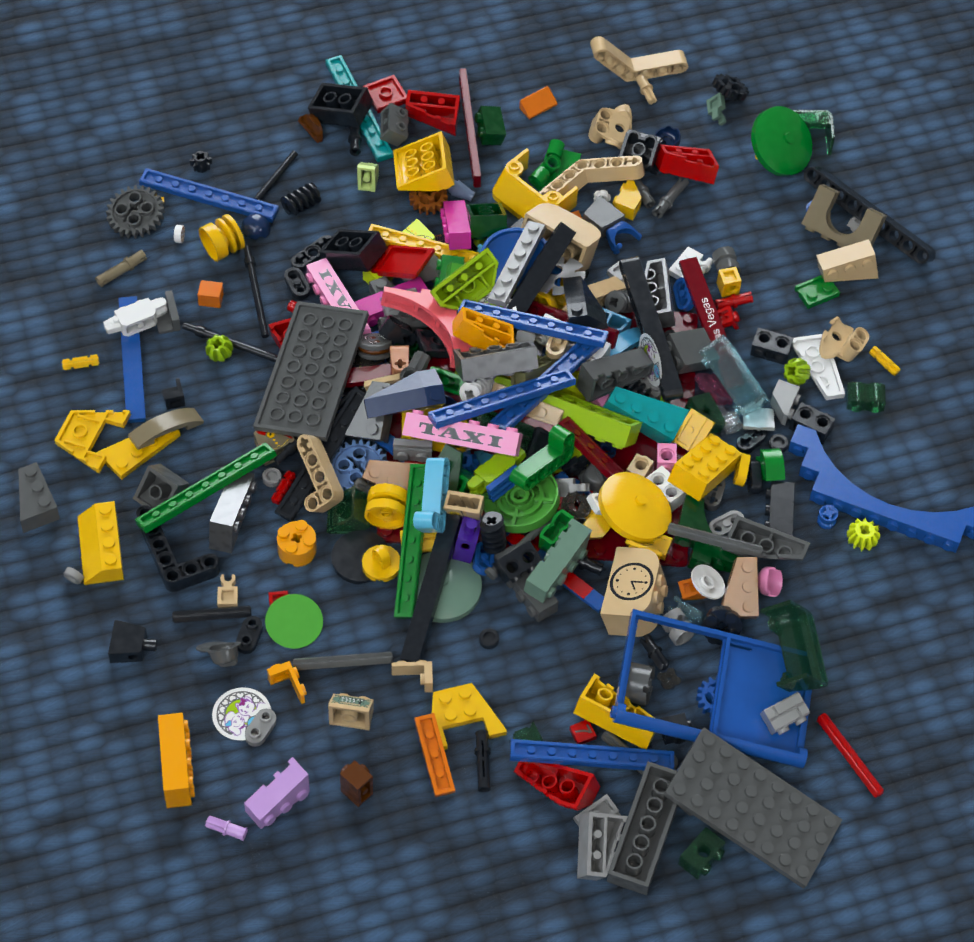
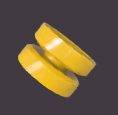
[364,483,407,529]

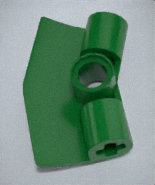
[528,139,581,192]

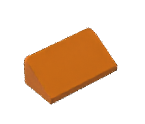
[519,86,558,119]

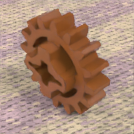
[409,189,448,215]

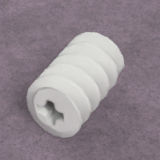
[459,378,494,401]

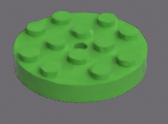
[481,464,560,533]

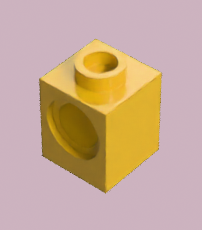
[716,267,742,297]

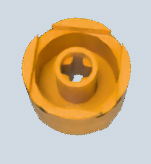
[277,520,317,567]

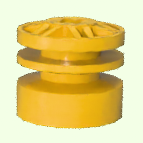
[199,214,245,262]

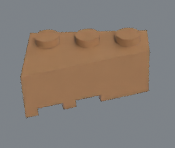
[361,460,417,490]

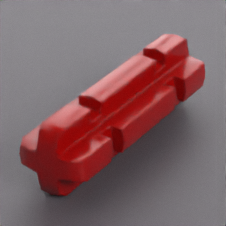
[271,470,296,505]

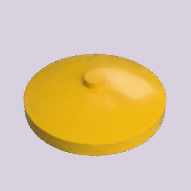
[598,472,672,543]

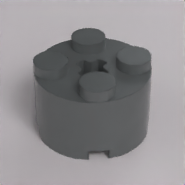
[625,662,655,706]

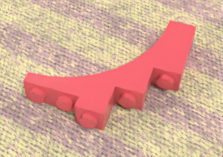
[381,286,472,368]

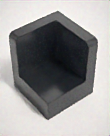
[162,378,185,410]

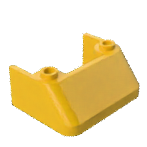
[492,148,578,219]

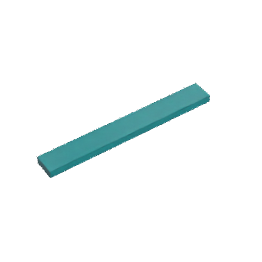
[325,55,394,163]

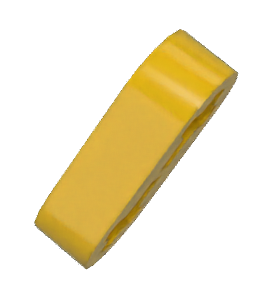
[733,453,751,487]

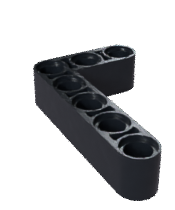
[136,505,220,592]

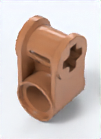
[390,345,409,375]

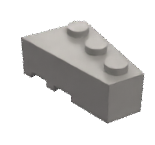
[577,812,628,881]

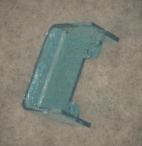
[699,334,771,416]

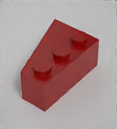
[406,90,460,136]
[655,144,719,184]

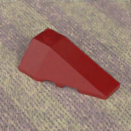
[514,761,600,811]

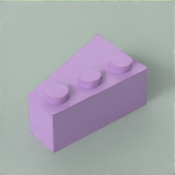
[244,757,310,829]

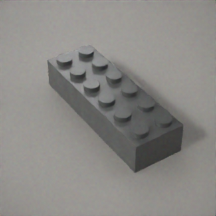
[607,761,678,895]

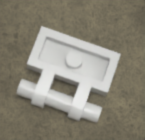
[668,247,714,279]

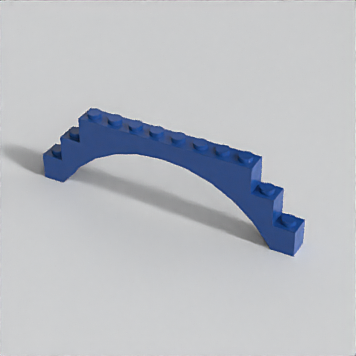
[788,424,974,553]

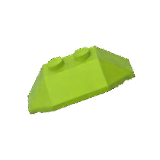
[430,247,499,310]

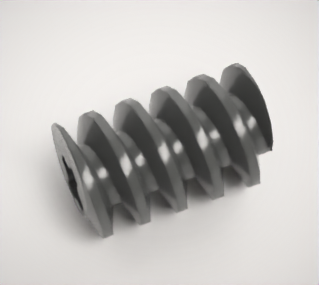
[604,290,634,314]

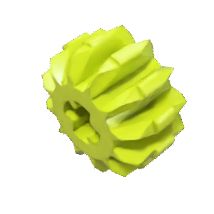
[847,518,880,552]

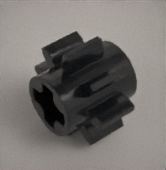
[190,151,212,173]

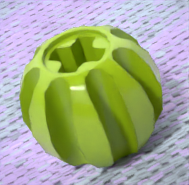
[205,335,233,362]
[783,358,811,385]

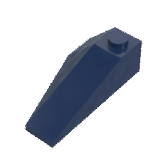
[364,369,446,419]

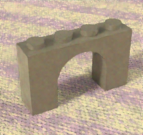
[801,184,887,247]

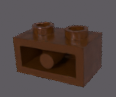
[340,760,373,807]

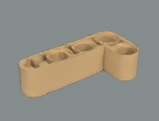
[297,434,344,513]

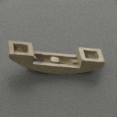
[128,408,204,450]

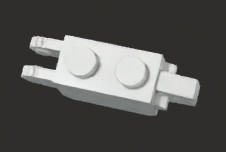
[103,297,168,337]

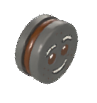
[358,333,392,360]

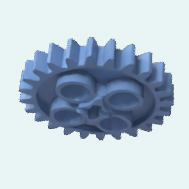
[331,439,388,499]

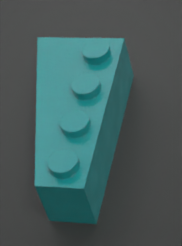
[603,387,689,443]

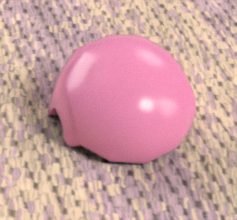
[758,566,783,597]

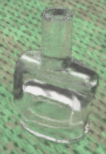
[716,403,743,434]

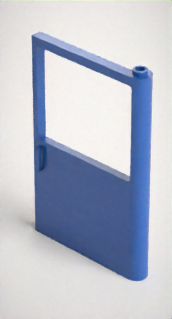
[610,609,818,768]

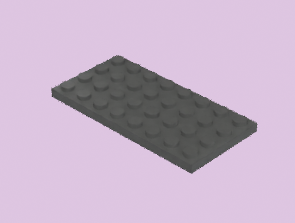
[253,301,369,441]
[663,727,842,889]

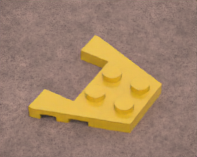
[54,410,131,473]
[431,683,507,750]

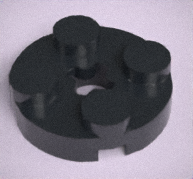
[702,606,742,645]

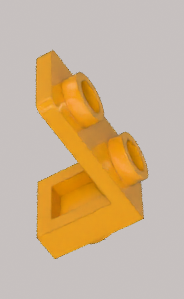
[267,661,307,704]

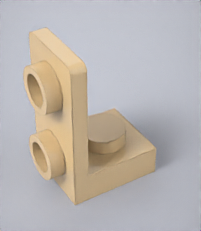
[391,660,433,692]

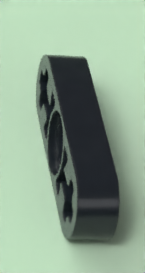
[291,235,332,272]

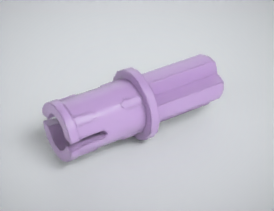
[205,816,248,841]

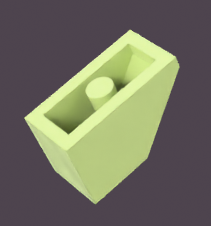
[357,162,379,192]

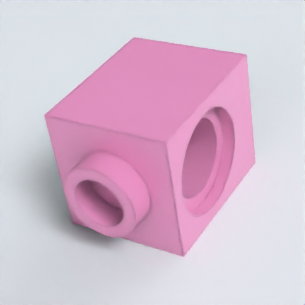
[656,443,677,473]

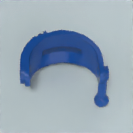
[606,220,642,254]

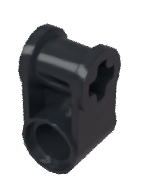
[378,315,416,347]

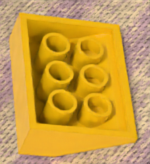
[393,131,455,191]

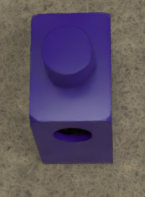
[452,517,480,564]

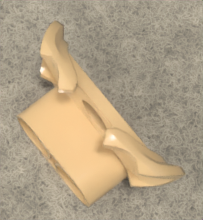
[588,104,632,150]
[819,316,869,362]

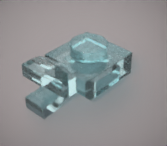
[667,595,704,622]

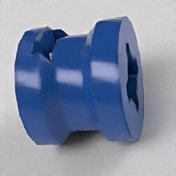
[817,505,838,529]

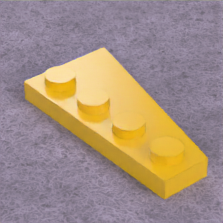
[97,430,181,480]

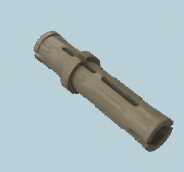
[95,250,147,287]

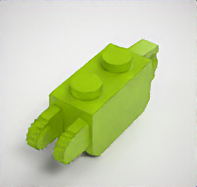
[467,447,526,495]

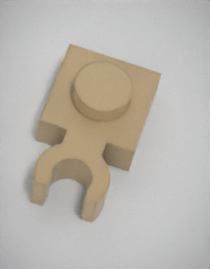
[217,574,238,608]

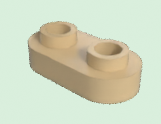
[545,336,569,359]

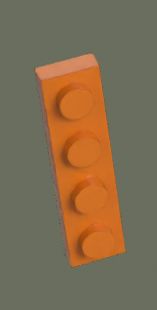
[414,713,455,797]

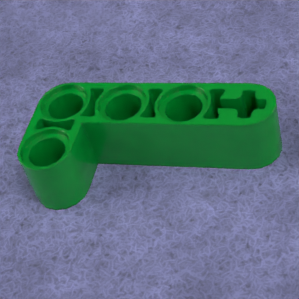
[509,424,575,491]

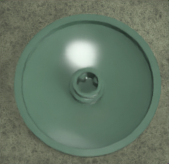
[417,552,482,623]

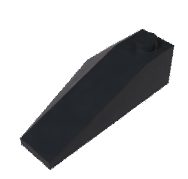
[562,276,608,329]

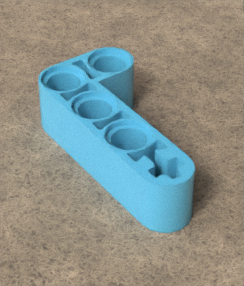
[413,458,450,533]

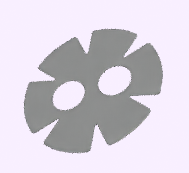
[539,257,585,295]

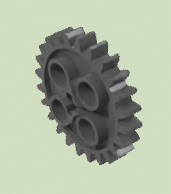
[106,185,165,239]

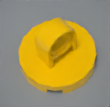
[362,545,400,582]

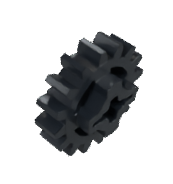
[712,74,749,102]

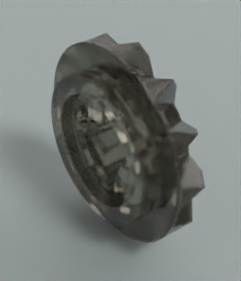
[561,491,592,520]

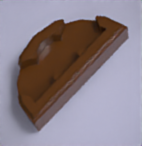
[298,113,323,143]

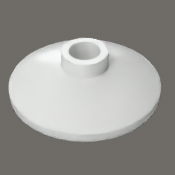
[691,564,725,600]

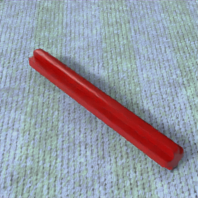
[817,713,884,798]

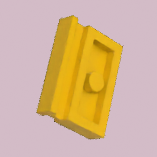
[672,408,715,451]

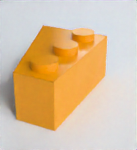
[452,307,514,350]

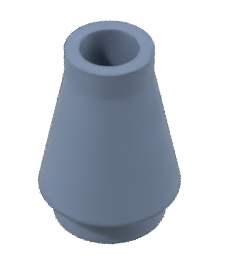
[448,179,475,202]

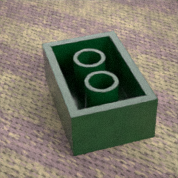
[465,203,507,240]

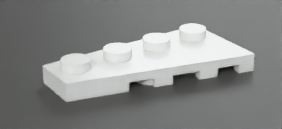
[792,334,845,400]

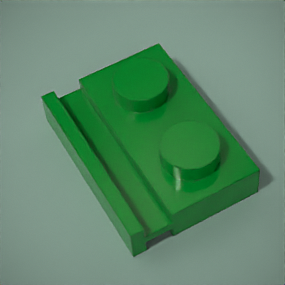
[794,275,840,309]

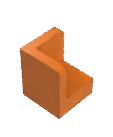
[197,280,224,308]

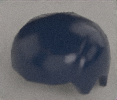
[655,125,681,146]
[242,213,271,240]

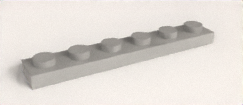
[488,221,546,307]

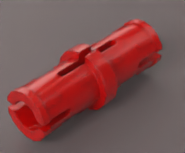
[715,291,753,310]

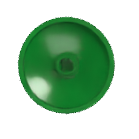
[751,106,812,177]

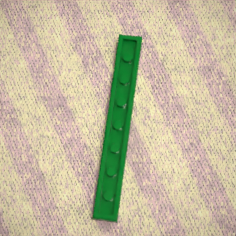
[135,442,277,533]
[394,464,425,619]

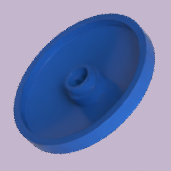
[480,227,550,289]

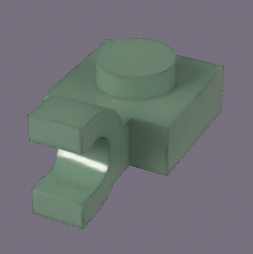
[706,92,726,126]

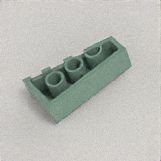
[523,518,592,603]

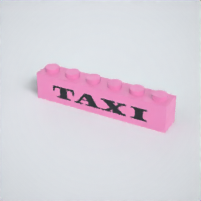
[305,258,371,335]
[402,409,523,457]

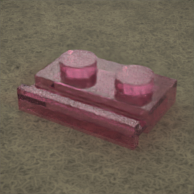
[694,373,735,405]

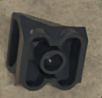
[619,129,666,175]

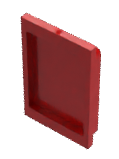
[371,245,435,279]

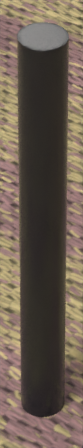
[253,151,298,201]

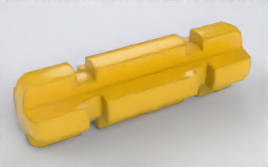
[869,346,900,376]
[62,354,99,370]

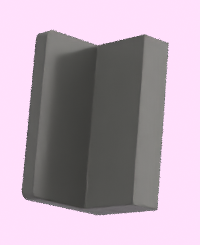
[156,290,181,334]

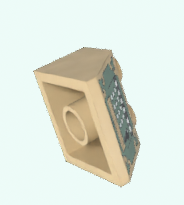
[328,693,374,730]

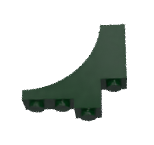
[673,495,740,573]

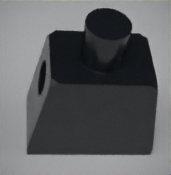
[108,620,157,663]

